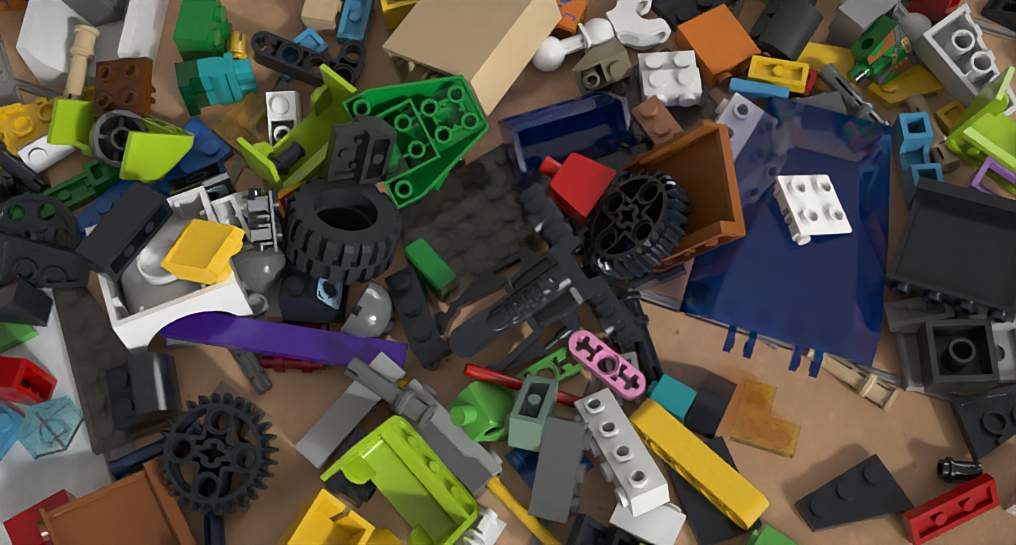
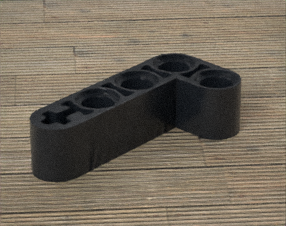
[251,31,367,88]

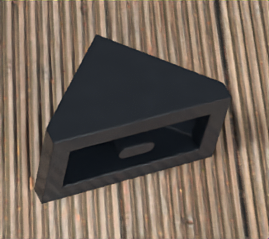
[0,278,53,327]
[684,372,737,440]

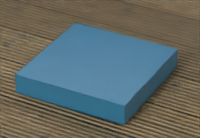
[727,78,790,104]

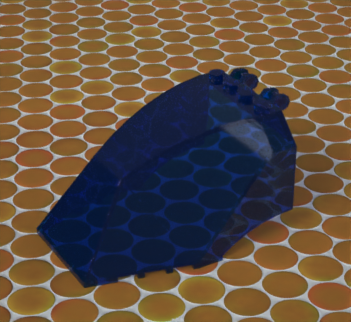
[679,96,891,378]

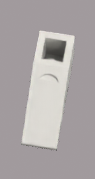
[266,91,302,147]

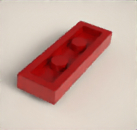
[902,473,1000,545]

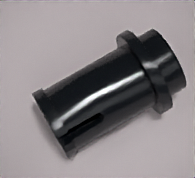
[270,141,306,177]
[937,456,983,483]

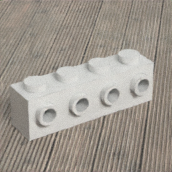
[714,92,765,161]
[572,387,670,517]

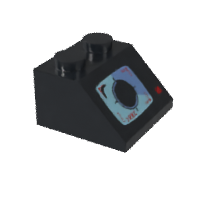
[167,160,237,201]
[278,257,350,323]

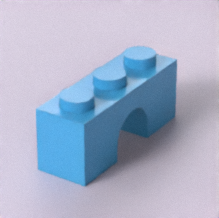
[890,112,945,208]

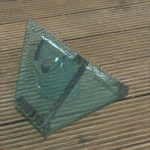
[16,395,87,460]

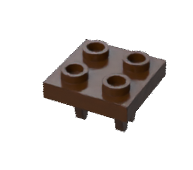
[93,57,156,119]

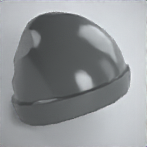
[233,247,286,293]

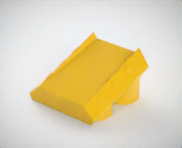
[159,219,246,285]

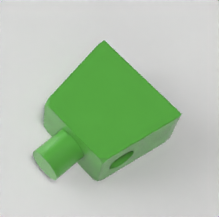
[450,380,514,441]

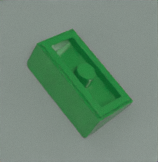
[404,238,457,303]

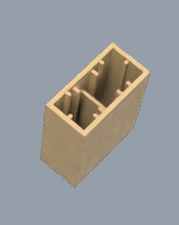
[382,0,562,117]

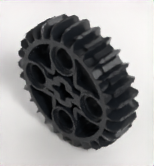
[584,168,692,280]
[154,393,279,516]

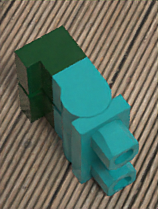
[174,52,258,117]

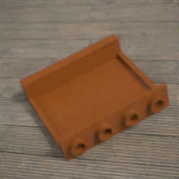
[622,119,746,272]
[36,458,197,545]

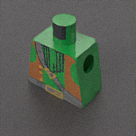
[846,14,919,86]

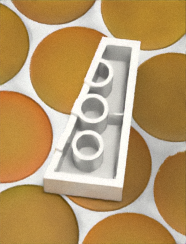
[912,2,1016,117]

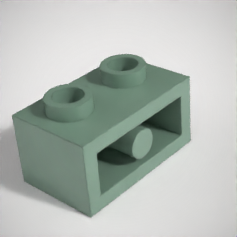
[504,374,558,452]

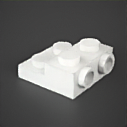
[637,50,702,107]

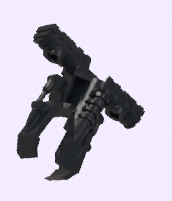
[442,182,645,373]

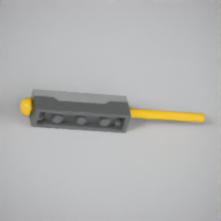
[387,378,563,545]

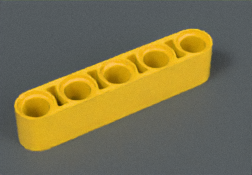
[628,398,769,530]

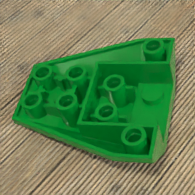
[342,75,490,209]

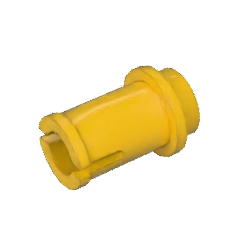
[226,31,248,60]

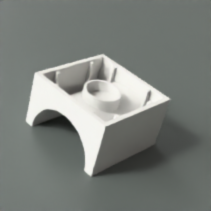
[16,0,169,87]
[85,185,255,355]

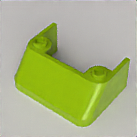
[236,63,358,193]
[946,65,1016,196]
[46,98,195,184]
[320,415,479,545]

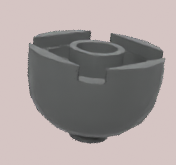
[88,110,150,169]
[340,280,397,338]

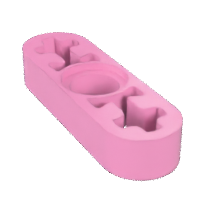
[568,330,645,401]

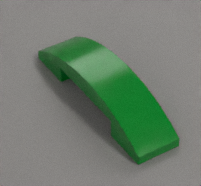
[0,159,120,222]

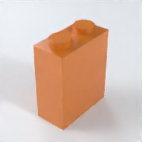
[674,4,761,90]

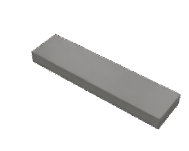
[294,351,406,470]

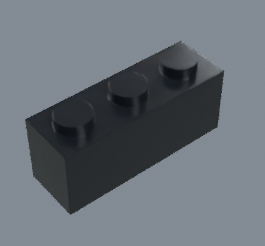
[75,181,174,283]
[384,265,453,367]

